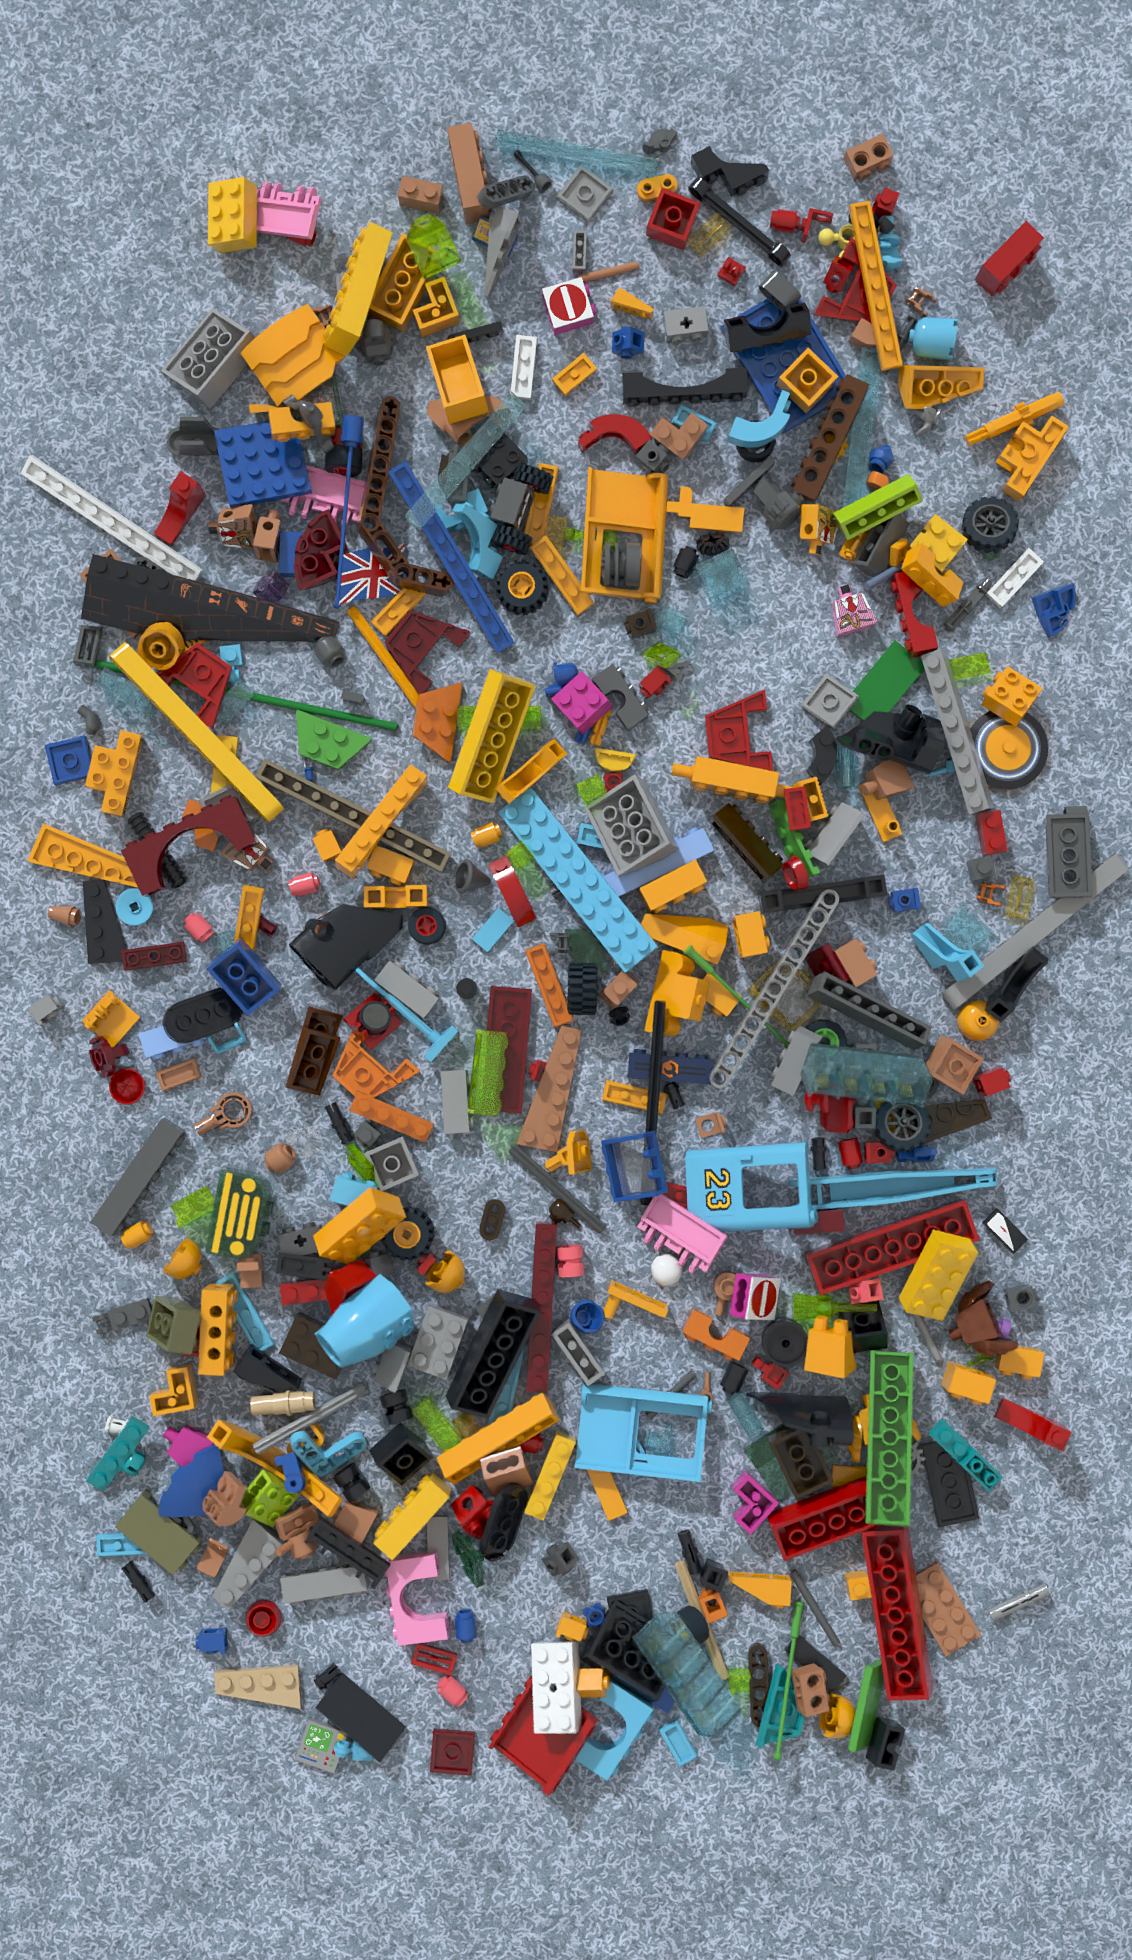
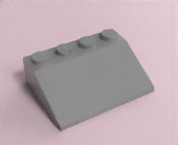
[161,308,255,409]
[584,774,679,877]

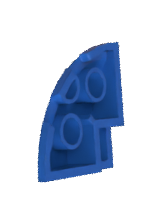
[158,1444,224,1517]

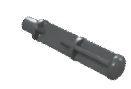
[880,314,918,374]
[944,578,992,632]

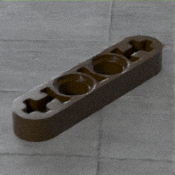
[748,1643,769,1727]

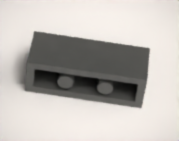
[853,514,909,577]

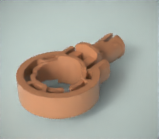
[193,1092,252,1136]

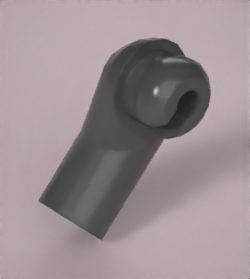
[77,705,100,735]

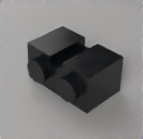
[865,1716,906,1771]

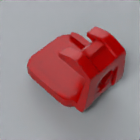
[805,1085,855,1133]
[451,1484,494,1540]

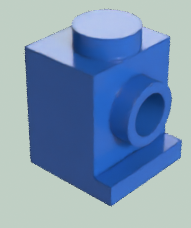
[888,888,921,913]
[195,1628,228,1655]

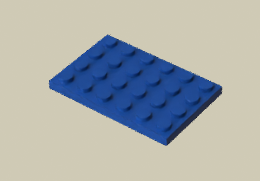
[720,299,847,434]

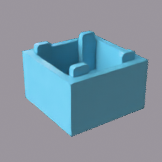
[330,1171,379,1206]

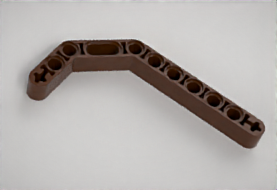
[357,396,454,597]

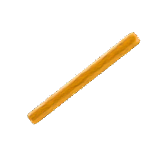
[347,606,419,709]

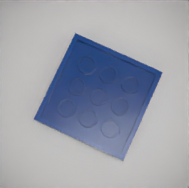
[214,417,312,508]

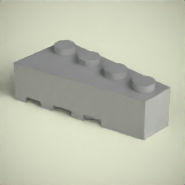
[212,1519,286,1610]

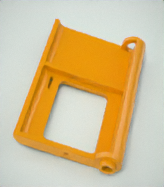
[581,467,668,604]

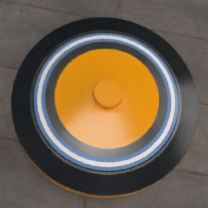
[970,711,1048,790]

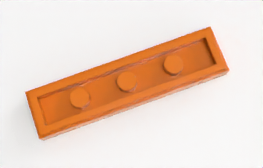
[525,943,574,1028]

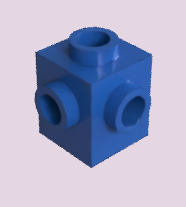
[612,326,645,359]

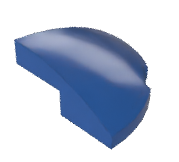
[1031,583,1076,637]

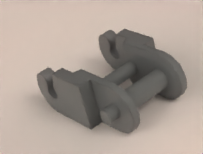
[550,933,571,954]

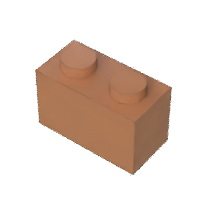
[398,176,444,214]

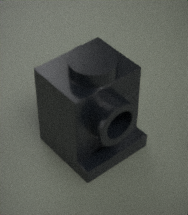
[699,1558,728,1592]

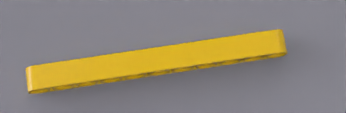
[109,642,284,823]

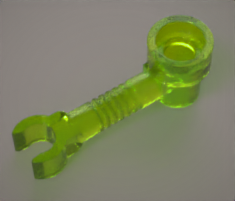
[565,528,619,551]

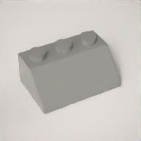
[804,802,865,869]

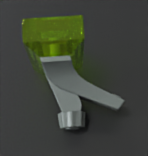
[642,642,691,681]

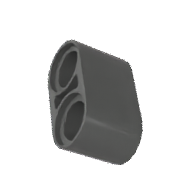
[758,270,801,312]

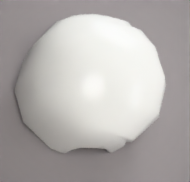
[651,1254,683,1286]

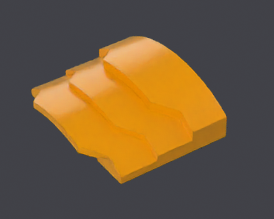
[241,304,346,407]

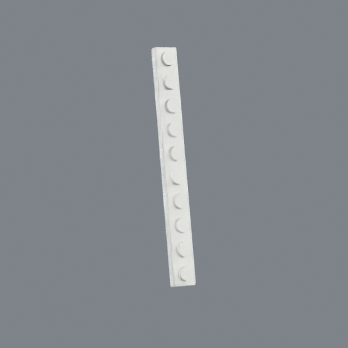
[21,455,204,581]

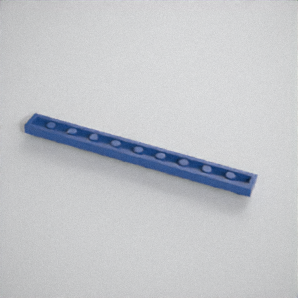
[388,461,515,654]

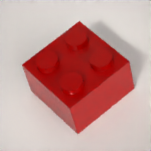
[646,188,700,250]

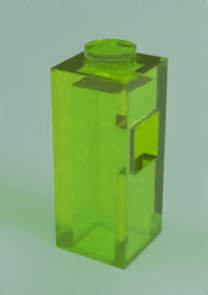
[412,1395,460,1451]

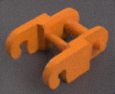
[976,882,1006,907]

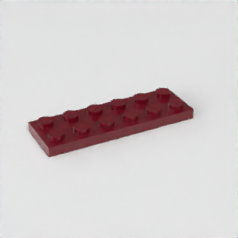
[480,986,532,1114]

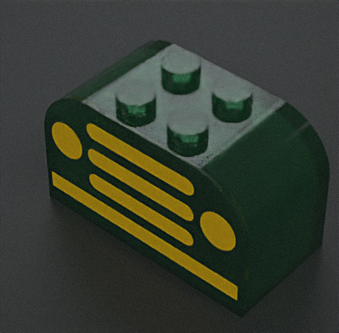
[205,1167,275,1259]

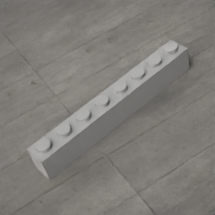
[921,649,995,815]

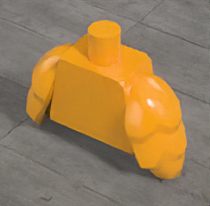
[847,1393,922,1463]

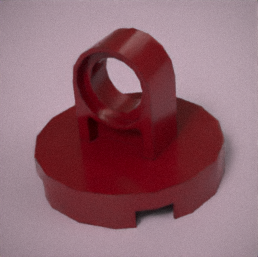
[89,1036,130,1078]

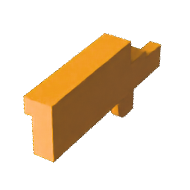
[666,486,744,533]

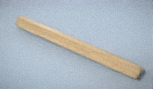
[675,1560,729,1681]

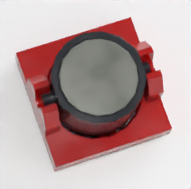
[343,992,402,1050]

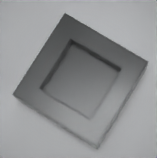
[341,690,365,706]

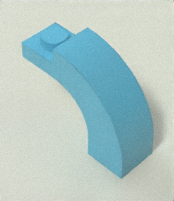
[727,390,791,448]

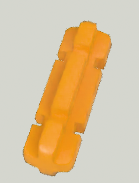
[589,709,612,746]

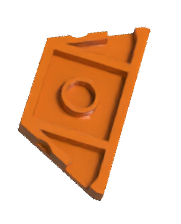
[412,683,462,762]

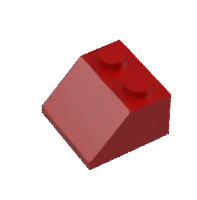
[324,1259,377,1315]

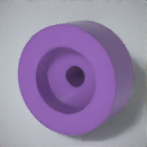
[998,1318,1011,1341]

